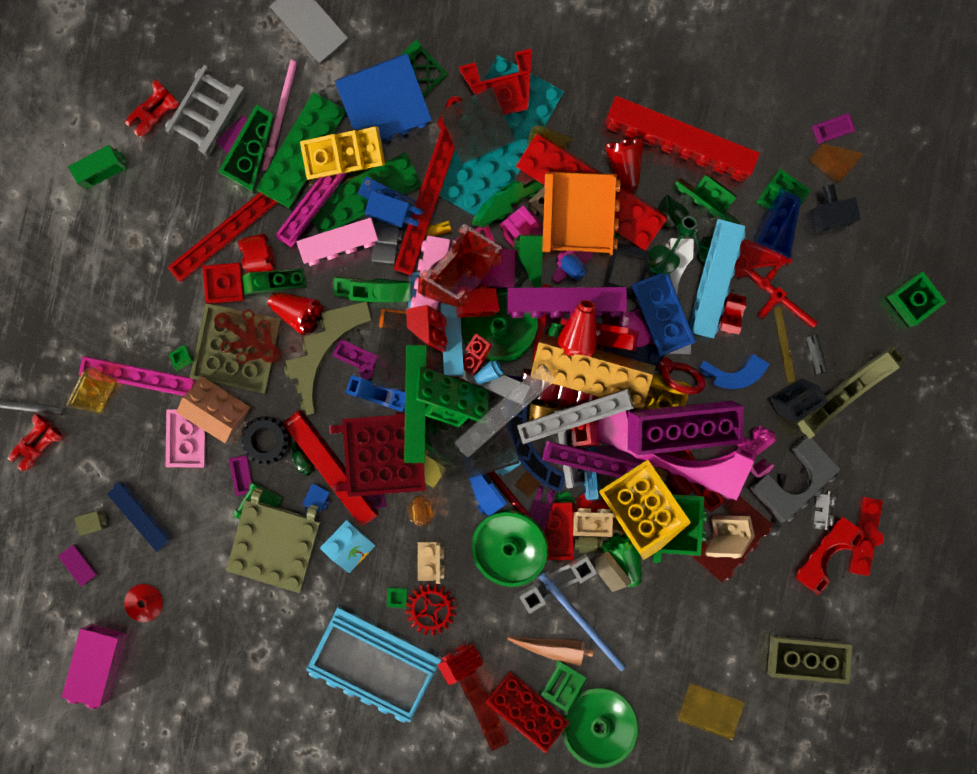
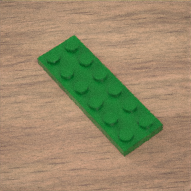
[256,92,347,209]
[312,152,422,234]

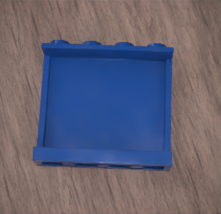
[334,53,432,142]

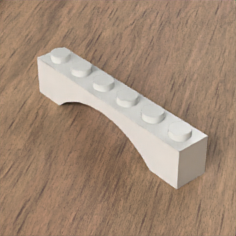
[665,238,694,355]

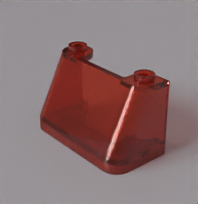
[418,224,503,308]

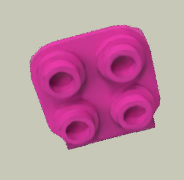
[499,205,543,251]
[737,425,776,477]

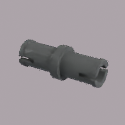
[806,334,828,375]

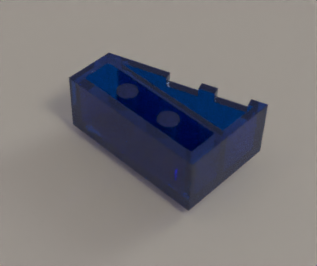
[754,187,801,259]

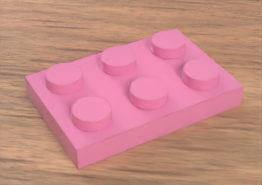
[166,410,206,468]

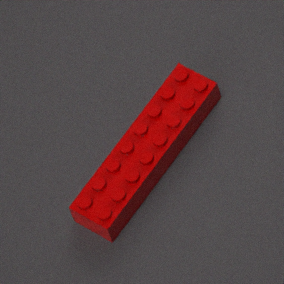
[604,96,760,182]
[516,131,667,250]

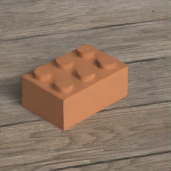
[176,377,250,443]

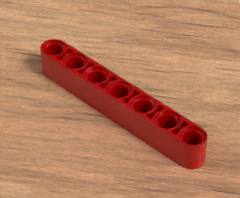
[283,410,379,527]

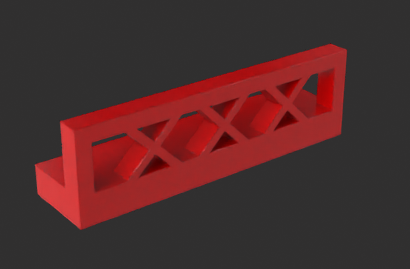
[560,318,639,351]

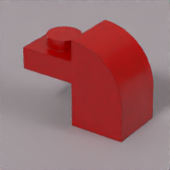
[719,293,746,335]

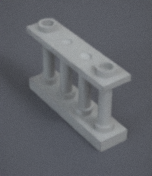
[165,65,246,157]

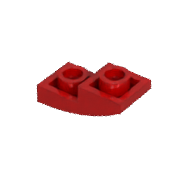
[463,333,492,376]

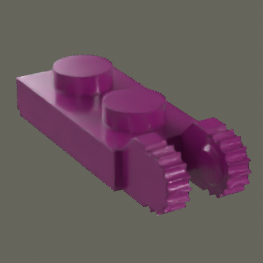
[529,485,555,531]

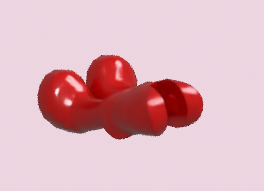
[125,79,180,137]
[8,413,64,472]

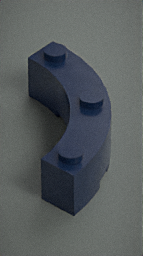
[507,399,565,492]

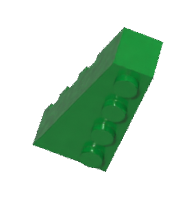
[218,104,274,192]

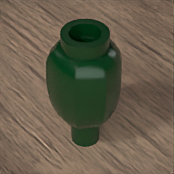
[290,442,315,476]

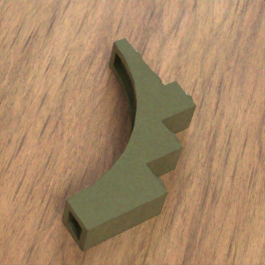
[284,302,372,415]
[797,345,906,439]

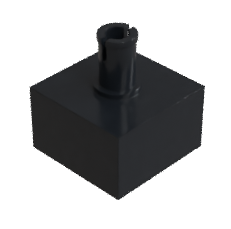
[810,184,861,233]

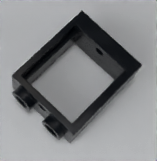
[602,242,649,300]
[770,378,828,423]

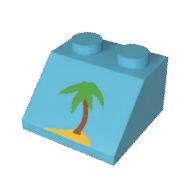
[320,519,376,573]

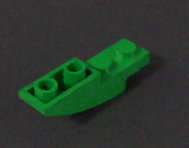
[472,180,543,228]
[334,276,412,302]

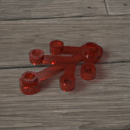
[214,309,279,364]

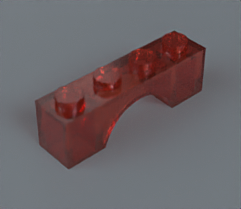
[459,669,509,751]

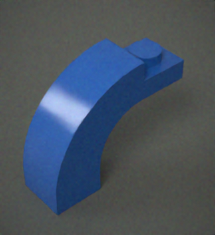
[698,354,770,390]
[345,375,405,413]

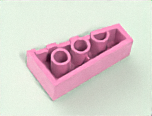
[296,218,379,266]

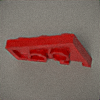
[544,502,574,560]

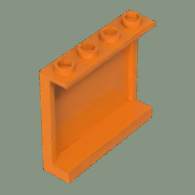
[542,171,621,255]

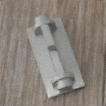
[814,490,837,530]

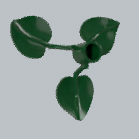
[647,195,713,274]

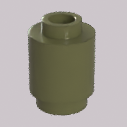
[574,536,602,554]

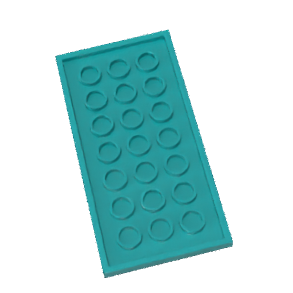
[439,55,564,223]

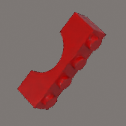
[795,517,866,596]

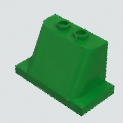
[653,483,707,563]

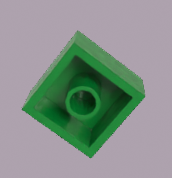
[887,272,946,327]

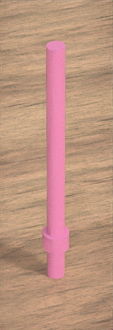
[261,60,298,171]

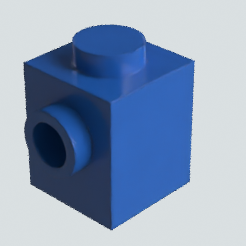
[302,483,332,513]

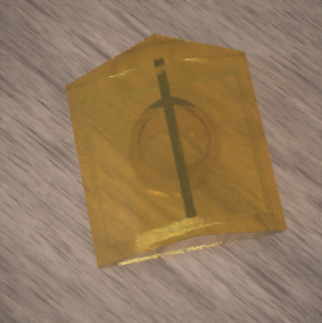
[66,366,116,414]

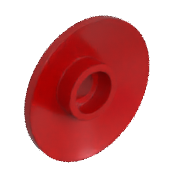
[124,584,163,622]

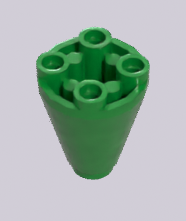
[601,533,642,587]

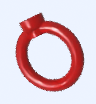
[658,357,706,394]

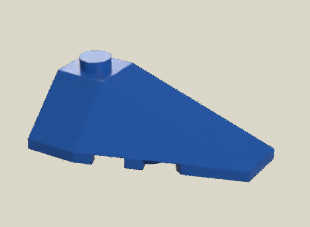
[458,441,507,516]

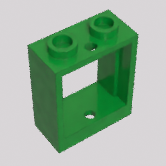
[68,145,127,190]

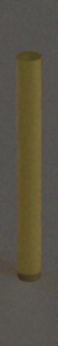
[774,307,796,383]

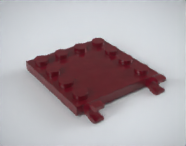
[329,414,426,497]

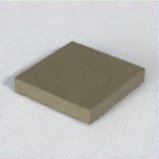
[590,552,632,592]

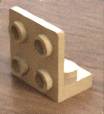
[418,542,445,584]

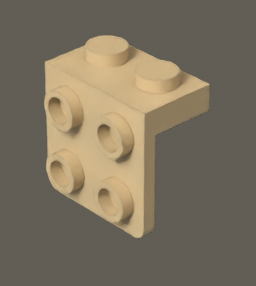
[573,508,615,537]
[705,515,755,558]

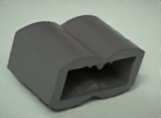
[372,223,403,265]

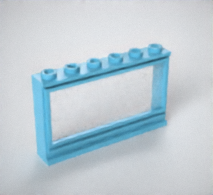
[306,605,442,723]

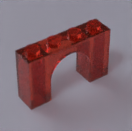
[690,496,772,583]

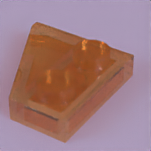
[809,144,863,183]

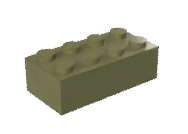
[767,635,853,684]

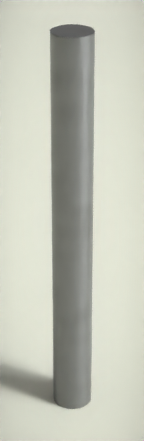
[0,400,64,415]

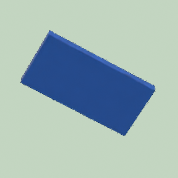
[631,274,696,357]

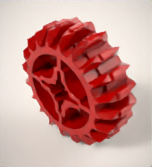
[405,583,457,636]

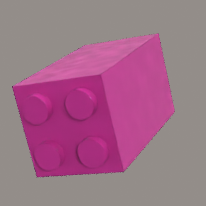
[61,624,127,709]

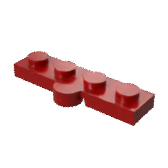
[849,497,884,576]

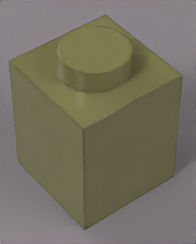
[74,510,107,536]

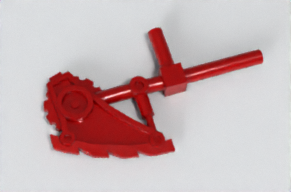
[733,239,818,328]

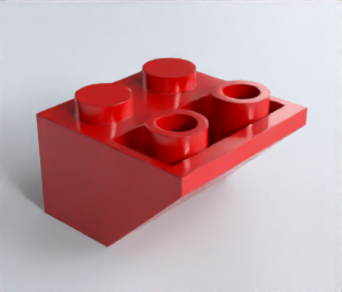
[406,305,448,352]

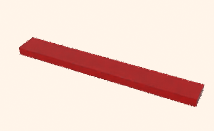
[393,124,461,276]
[167,193,278,282]

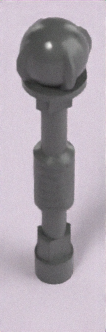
[769,474,787,536]

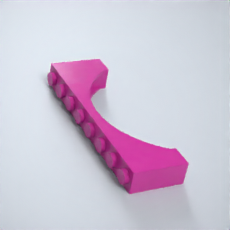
[597,409,757,500]

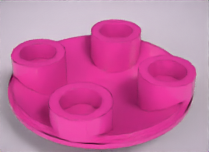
[616,312,652,347]

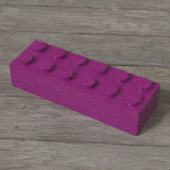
[507,287,627,318]
[628,401,744,455]

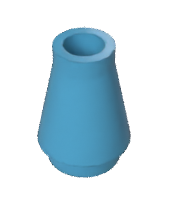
[474,360,504,385]

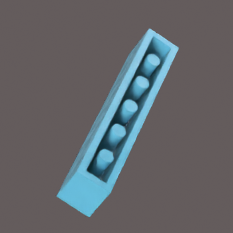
[689,219,746,338]

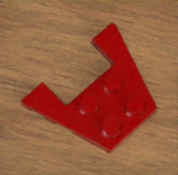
[459,49,532,119]

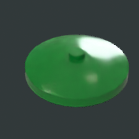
[461,289,538,363]
[471,510,548,587]
[562,688,639,768]

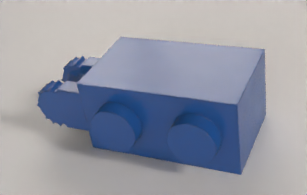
[365,190,423,228]

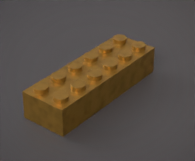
[530,334,655,409]

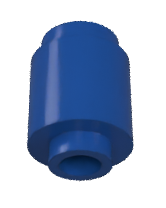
[560,253,589,281]

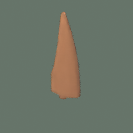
[508,636,594,667]

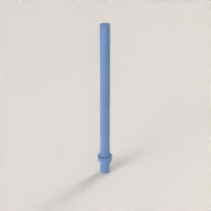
[538,572,626,671]

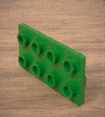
[416,366,489,427]

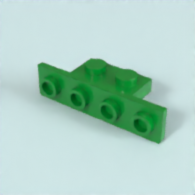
[675,173,741,224]

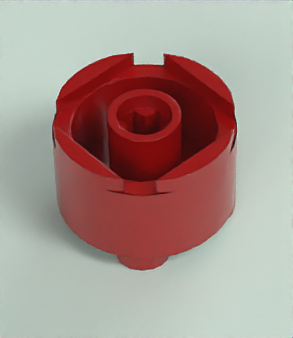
[238,233,275,273]

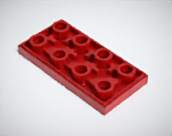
[485,672,570,753]

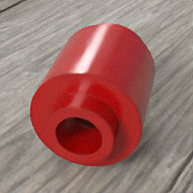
[665,473,693,495]

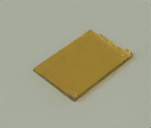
[677,683,744,741]

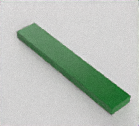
[404,345,426,463]

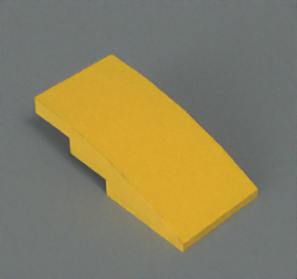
[300,127,385,180]

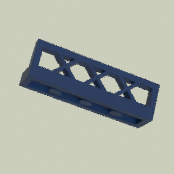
[107,481,172,552]

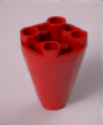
[605,138,643,191]
[268,292,324,335]
[558,300,597,357]

